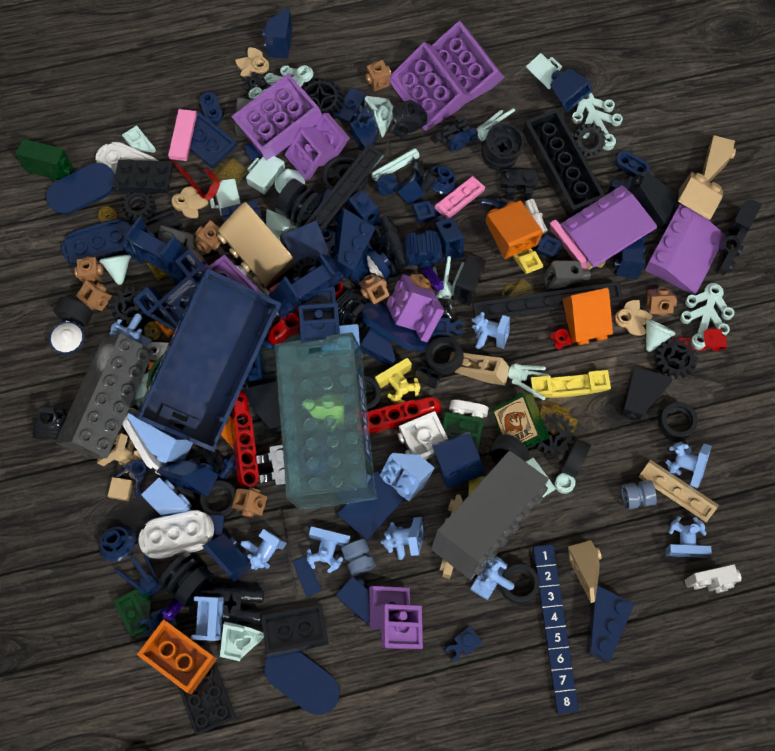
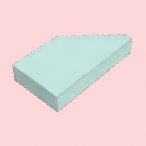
[122,125,156,153]

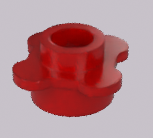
[550,328,572,349]

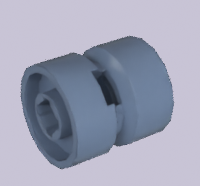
[621,480,657,510]
[341,539,376,576]

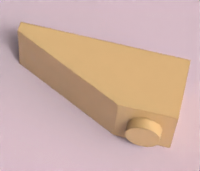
[702,135,736,182]
[448,352,510,385]
[568,540,601,603]

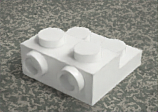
[397,411,448,460]
[685,564,741,593]

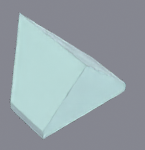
[364,96,394,138]
[266,209,300,246]
[220,622,264,661]

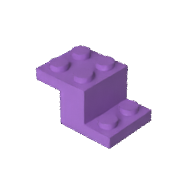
[285,113,349,180]
[387,274,444,342]
[369,586,423,649]

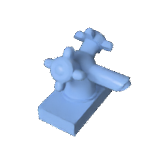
[472,312,510,349]
[110,313,152,347]
[666,442,712,488]
[381,517,425,560]
[666,517,712,558]
[307,527,351,573]
[240,529,287,570]
[470,557,514,600]

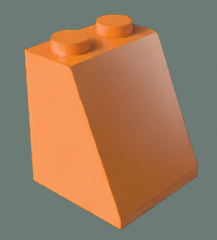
[485,201,543,259]
[562,288,613,345]

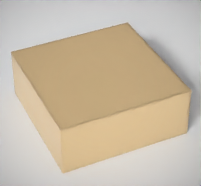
[108,477,133,501]

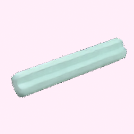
[371,148,419,181]

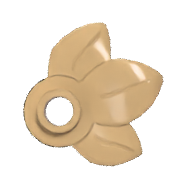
[235,47,269,77]
[171,186,208,218]
[615,300,653,336]

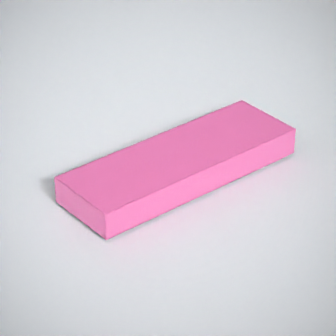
[168,109,197,161]
[435,176,485,219]
[550,220,587,269]

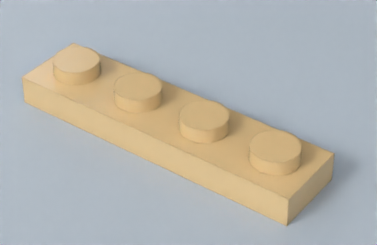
[639,460,718,522]

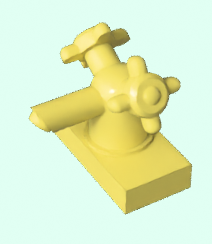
[375,358,421,404]

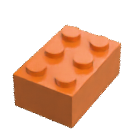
[137,619,217,694]

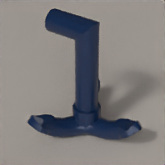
[246,340,275,382]

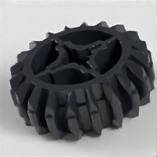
[301,78,344,120]

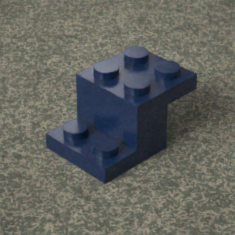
[298,287,340,345]

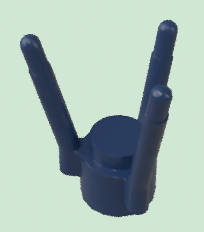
[114,460,148,498]
[114,554,161,596]

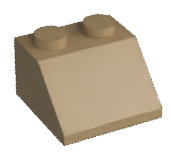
[678,172,723,220]

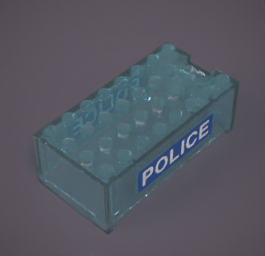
[275,332,377,510]

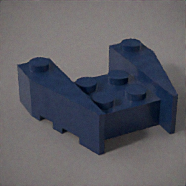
[123,217,187,285]
[133,249,210,331]
[269,254,344,321]

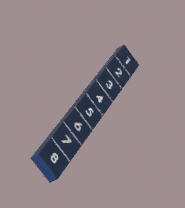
[533,545,579,714]

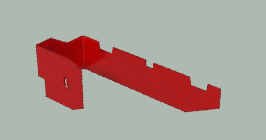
[170,159,222,200]
[664,329,727,351]

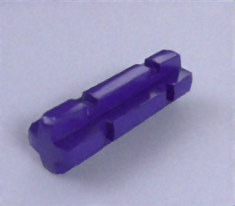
[422,266,444,292]
[162,598,183,621]

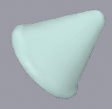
[274,169,305,193]
[99,254,131,285]
[645,319,675,352]

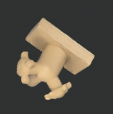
[97,433,143,473]

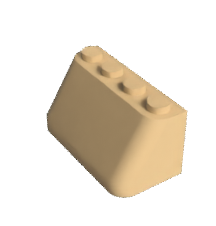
[217,202,294,289]

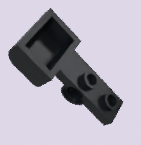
[717,200,762,276]

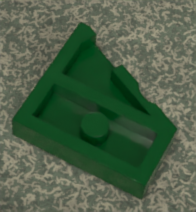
[443,412,484,452]
[113,589,151,639]

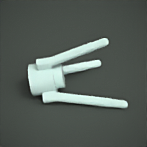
[476,108,515,142]
[433,256,465,299]
[508,363,549,400]

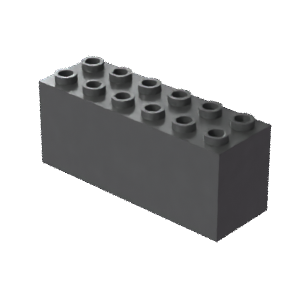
[55,333,154,459]
[431,451,549,580]

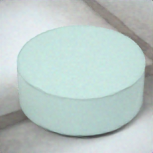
[555,473,575,494]

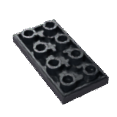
[178,640,237,736]

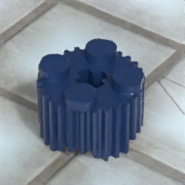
[404,230,443,269]

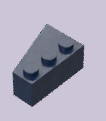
[332,208,376,279]
[613,235,646,279]
[587,585,635,663]

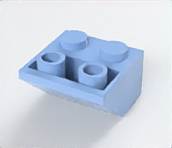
[380,453,434,501]
[141,478,192,517]

